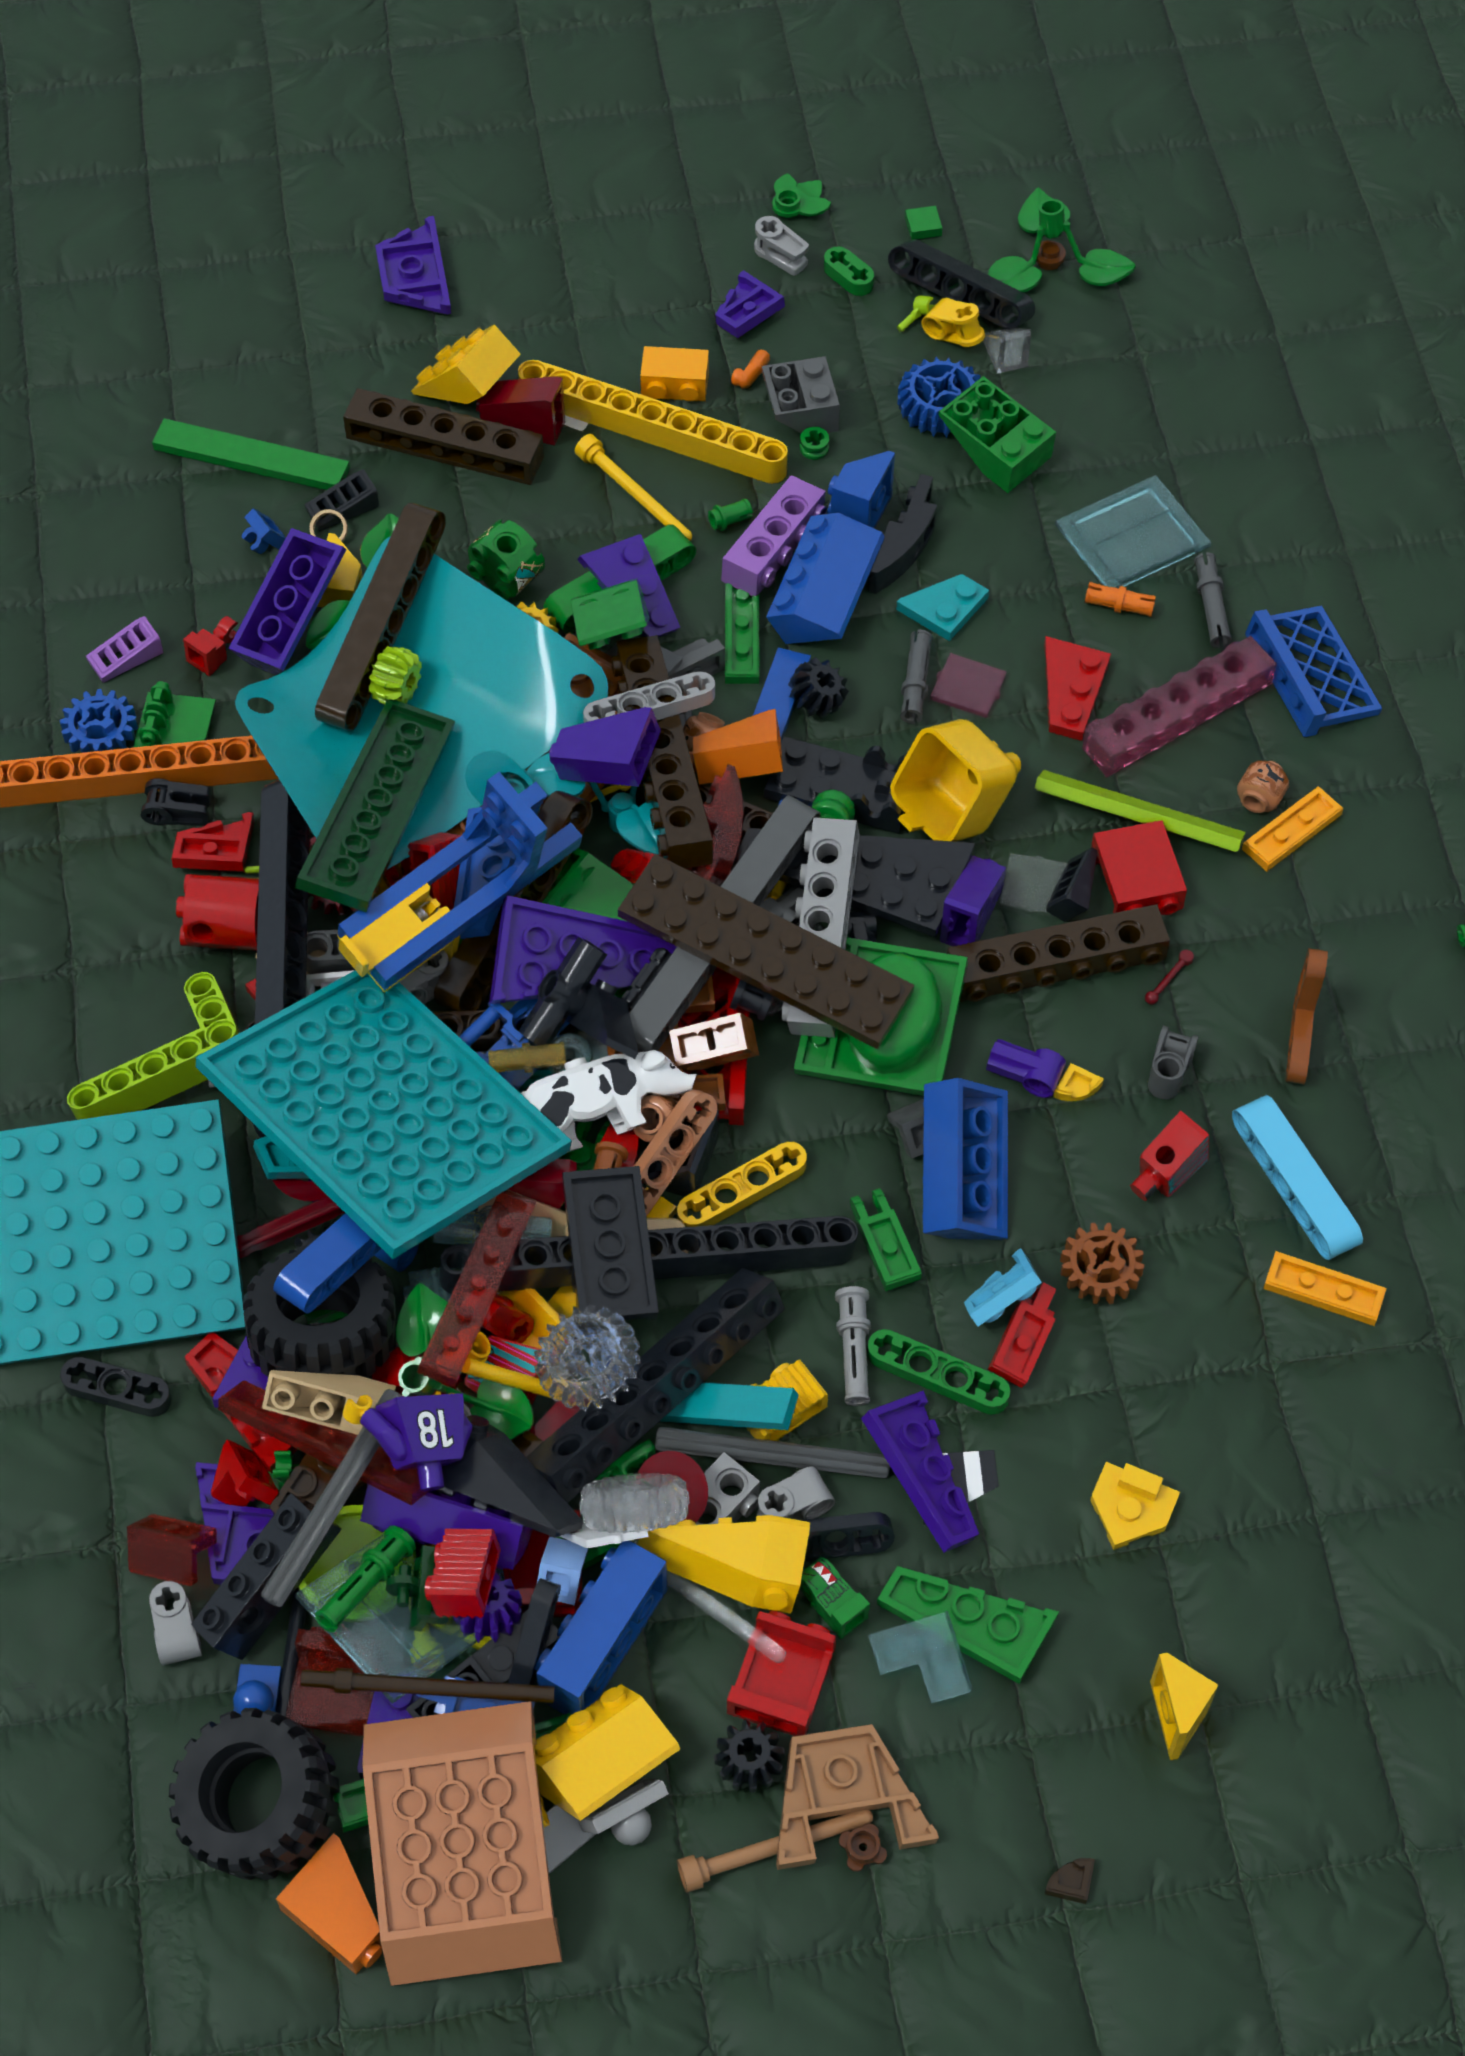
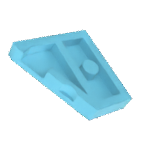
[964,1248,1042,1327]

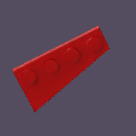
[184,1333,322,1474]

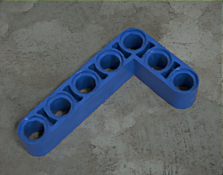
[273,1213,419,1314]

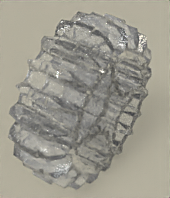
[534,1304,641,1412]
[579,1472,690,1534]

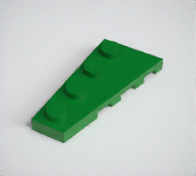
[877,1566,1059,1684]

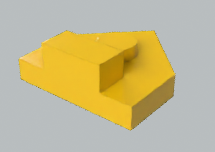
[1090,1462,1180,1550]

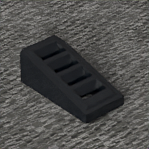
[304,469,379,531]
[1046,847,1098,922]

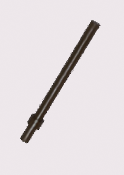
[301,1667,555,1703]

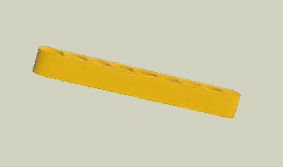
[518,360,788,484]

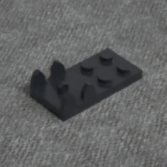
[764,736,907,833]
[562,1166,659,1327]

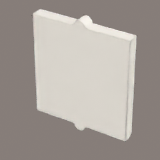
[560,1517,648,1548]

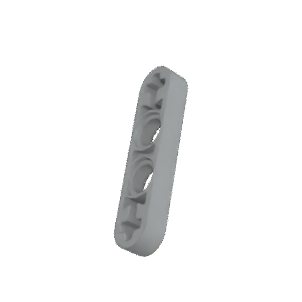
[583,671,715,723]

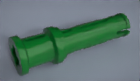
[315,1525,416,1632]

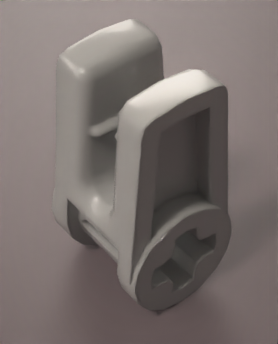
[754,216,809,276]

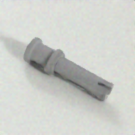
[835,1286,871,1406]

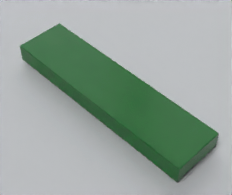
[725,583,759,684]

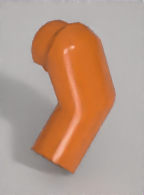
[731,349,770,389]

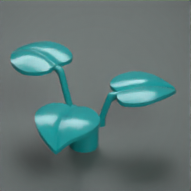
[526,753,666,859]

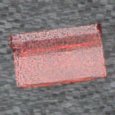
[127,1514,217,1586]

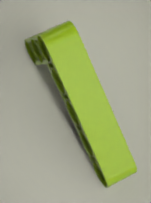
[67,972,241,1120]

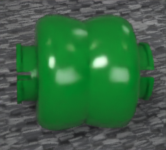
[812,789,855,820]

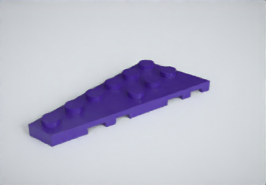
[489,895,714,1004]

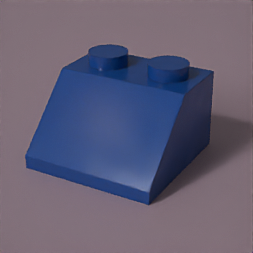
[827,451,895,529]

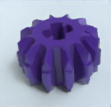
[453,1571,522,1643]

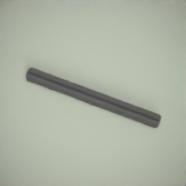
[261,1389,403,1607]
[655,1427,890,1478]

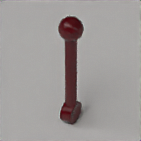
[1145,949,1194,1005]

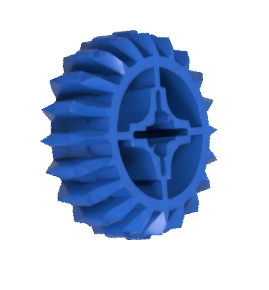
[897,356,980,438]

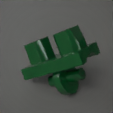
[386,1545,449,1632]

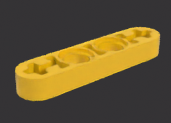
[677,1142,807,1227]

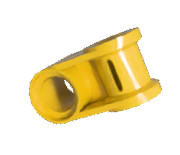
[921,298,985,347]

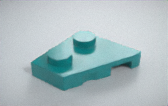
[896,574,989,641]

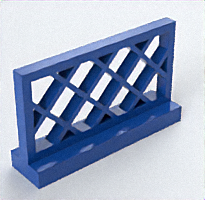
[1245,605,1382,737]

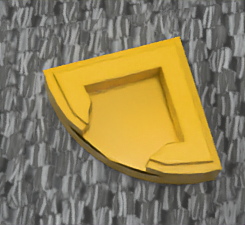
[1053,1063,1104,1101]

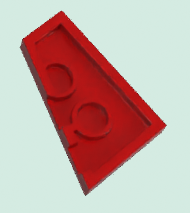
[1044,636,1111,741]

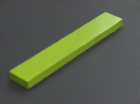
[1035,770,1246,852]

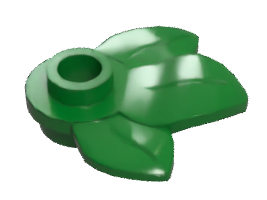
[772,173,831,218]

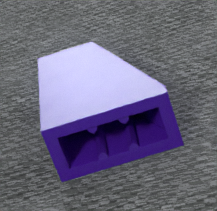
[549,707,661,787]
[940,856,1006,946]

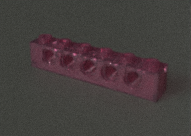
[1082,636,1277,777]

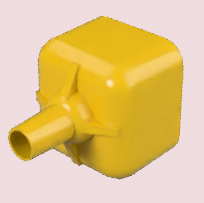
[890,719,1021,842]

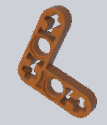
[1285,948,1328,1084]

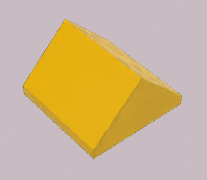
[1150,1653,1218,1760]

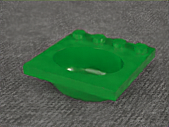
[794,937,968,1096]

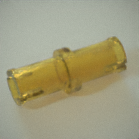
[488,1042,567,1073]

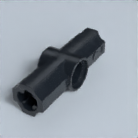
[519,936,607,1049]

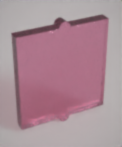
[930,653,1007,718]

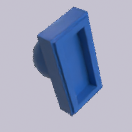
[233,1664,282,1714]

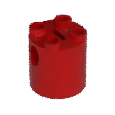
[176,874,259,951]

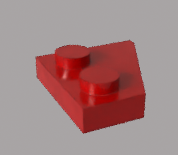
[171,812,255,872]

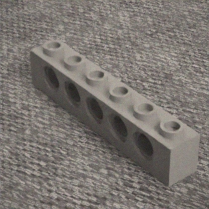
[782,817,860,1038]

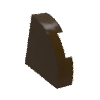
[1044,1858,1095,1904]

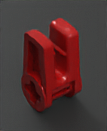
[463,1288,534,1343]

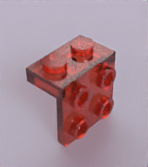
[285,1627,383,1736]

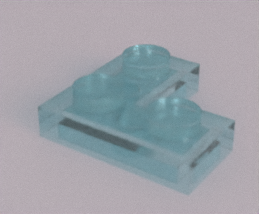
[868,1610,973,1704]

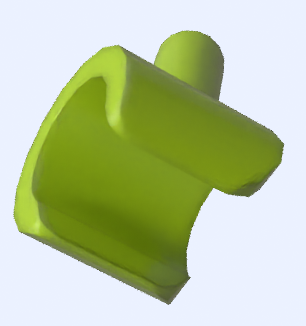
[897,295,935,332]

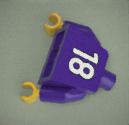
[342,1391,473,1491]

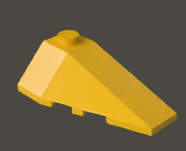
[636,1515,810,1614]

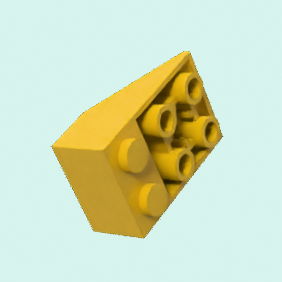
[411,324,520,404]

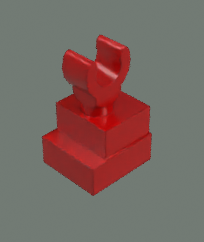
[183,616,238,676]

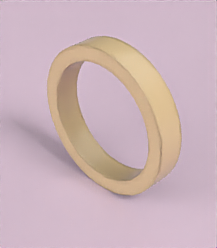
[310,509,348,542]

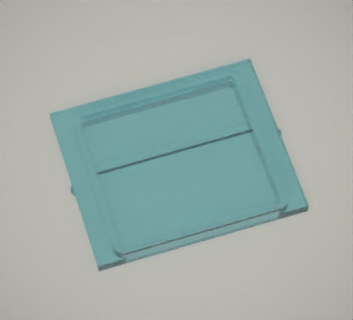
[1055,475,1211,588]
[295,1533,477,1704]

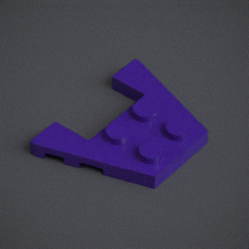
[195,1462,274,1585]

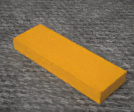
[1242,786,1343,872]
[1263,1251,1387,1326]

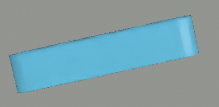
[1232,1095,1363,1260]

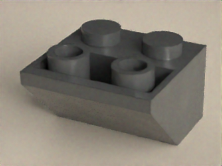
[762,356,840,433]

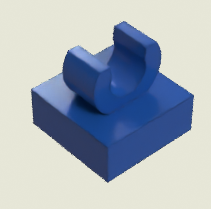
[242,508,286,554]

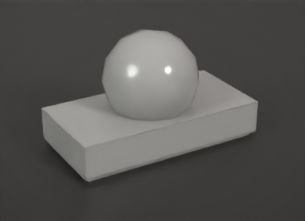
[578,1778,669,1846]

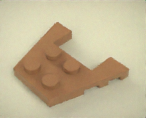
[776,1724,939,1870]

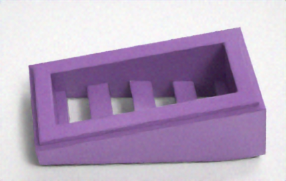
[86,616,163,683]

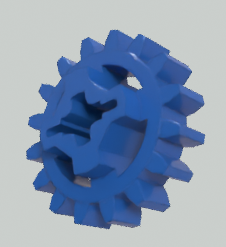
[60,689,138,753]

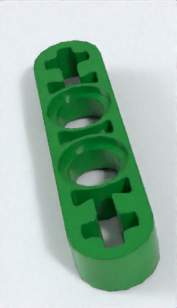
[867,1329,1010,1415]

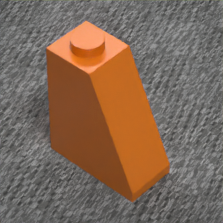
[689,709,783,785]
[276,1833,383,1974]

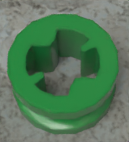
[800,427,829,460]

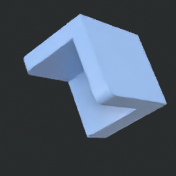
[537,1536,588,1605]

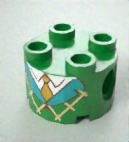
[467,519,545,600]

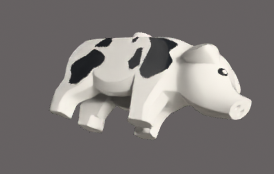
[521,1050,697,1153]

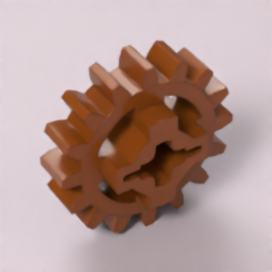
[1060,1222,1144,1304]

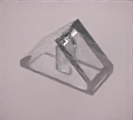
[983,328,1031,374]

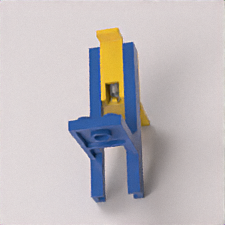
[337,772,583,993]

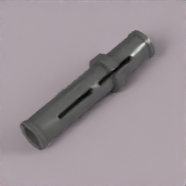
[1194,552,1232,648]
[900,629,933,724]

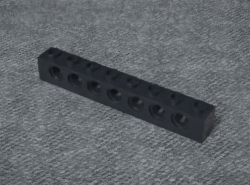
[526,1268,785,1503]

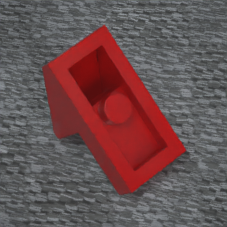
[211,1439,279,1506]

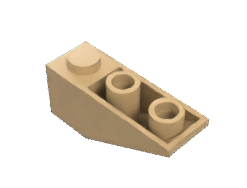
[262,1370,397,1435]

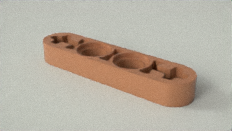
[634,1090,717,1216]

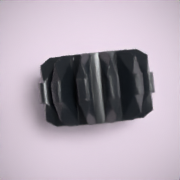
[788,657,849,719]
[714,1719,785,1793]

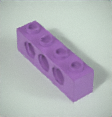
[721,475,827,596]

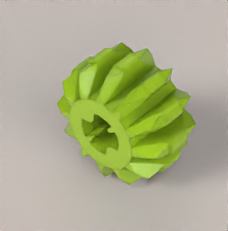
[369,646,422,705]

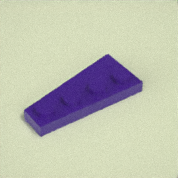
[861,1390,979,1553]

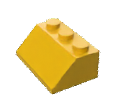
[534,1684,680,1821]

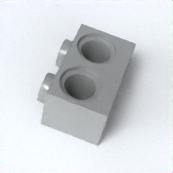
[672,1452,760,1525]

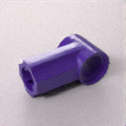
[986,1039,1066,1098]

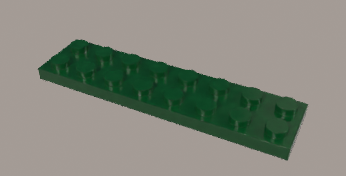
[295,699,455,912]

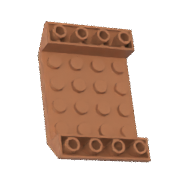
[362,1701,562,1986]

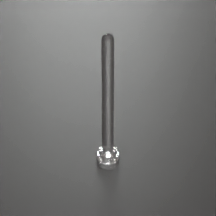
[631,1539,786,1663]

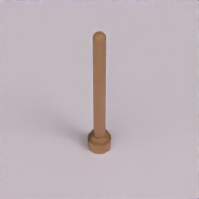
[677,1810,873,1893]

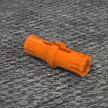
[1085,582,1156,617]

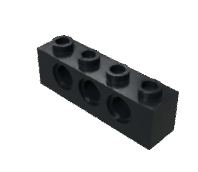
[191,1493,342,1660]

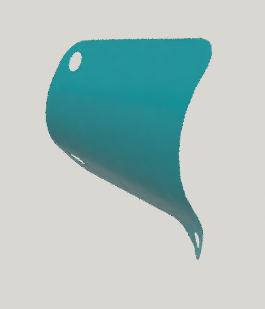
[235,536,609,870]

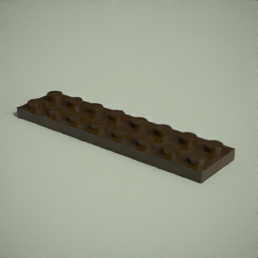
[618,854,914,1049]

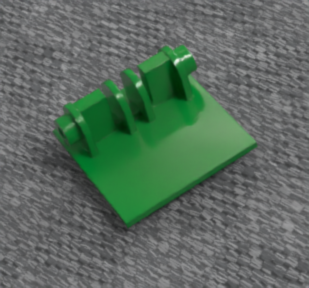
[133,681,216,747]

